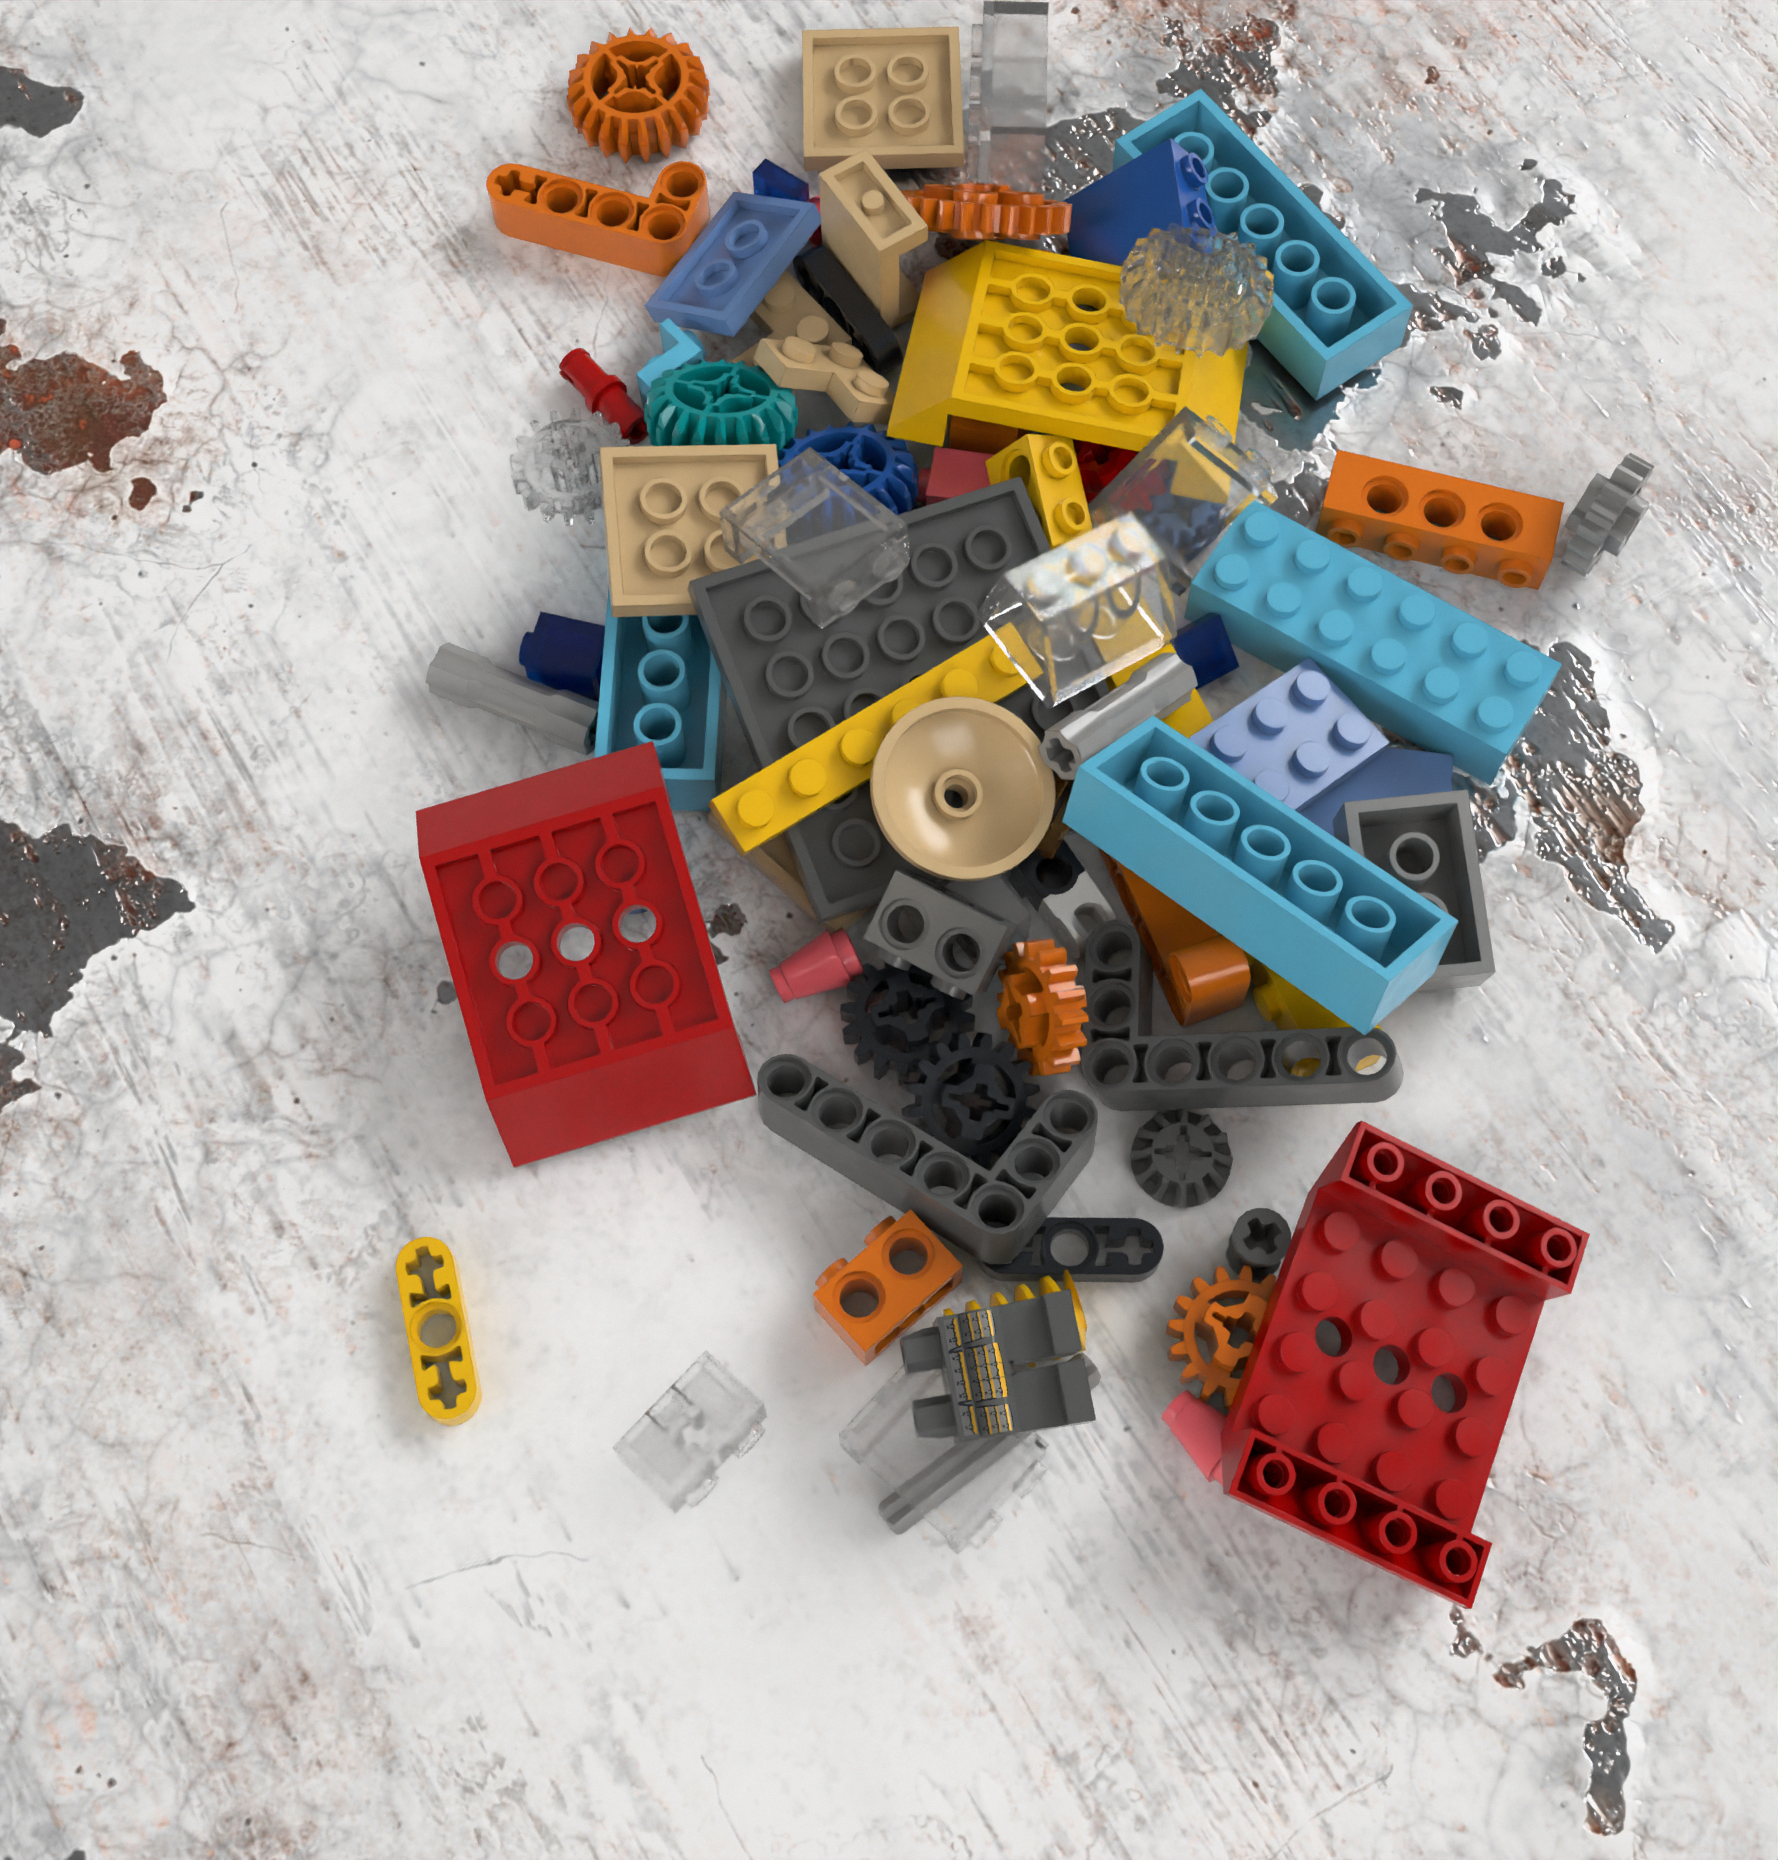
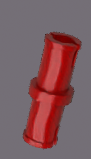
[559,348,649,445]

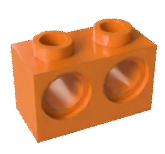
[813,1209,963,1366]

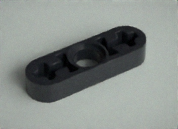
[793,244,903,375]
[976,1217,1164,1282]

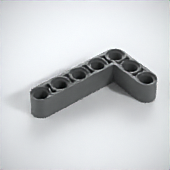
[1081,920,1404,1111]
[757,1054,1098,1264]

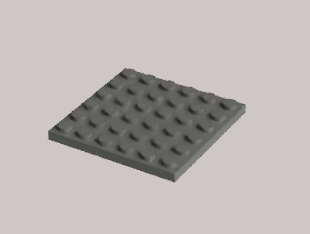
[687,476,1110,924]

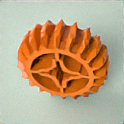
[566,27,710,163]

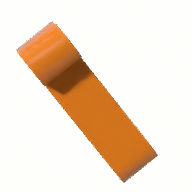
[486,161,710,277]
[1098,847,1251,1028]

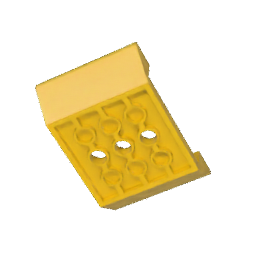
[886,240,1250,502]

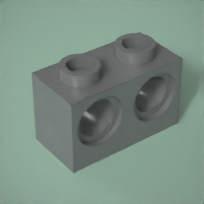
[863,869,1019,1000]

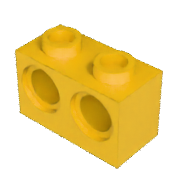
[985,434,1097,563]

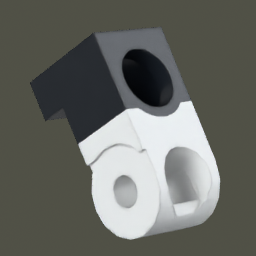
[1008,832,1117,958]

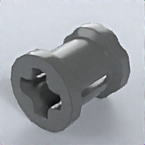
[1226,1208,1291,1281]

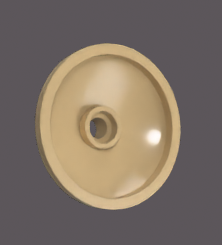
[870,696,1056,881]

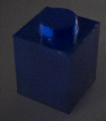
[519,612,605,702]

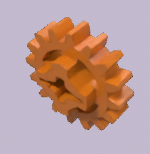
[997,938,1089,1077]
[1165,1265,1276,1411]

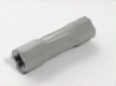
[425,642,599,755]
[1038,652,1198,780]

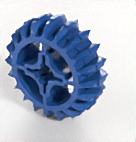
[777,421,919,544]

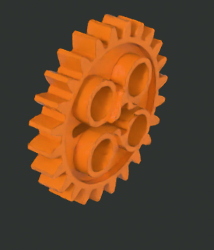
[901,182,1072,242]

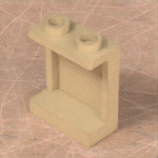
[819,149,928,329]

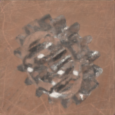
[509,407,631,527]

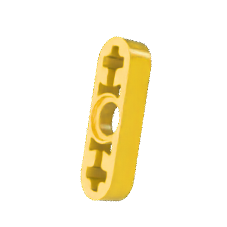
[395,1237,482,1426]

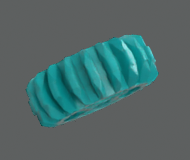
[644,358,798,456]

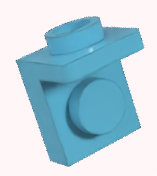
[636,318,706,408]

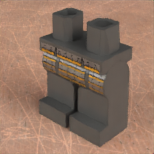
[900,1289,1096,1444]

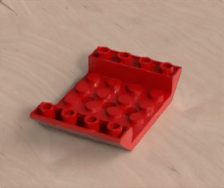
[415,741,757,1168]
[1221,1121,1590,1609]

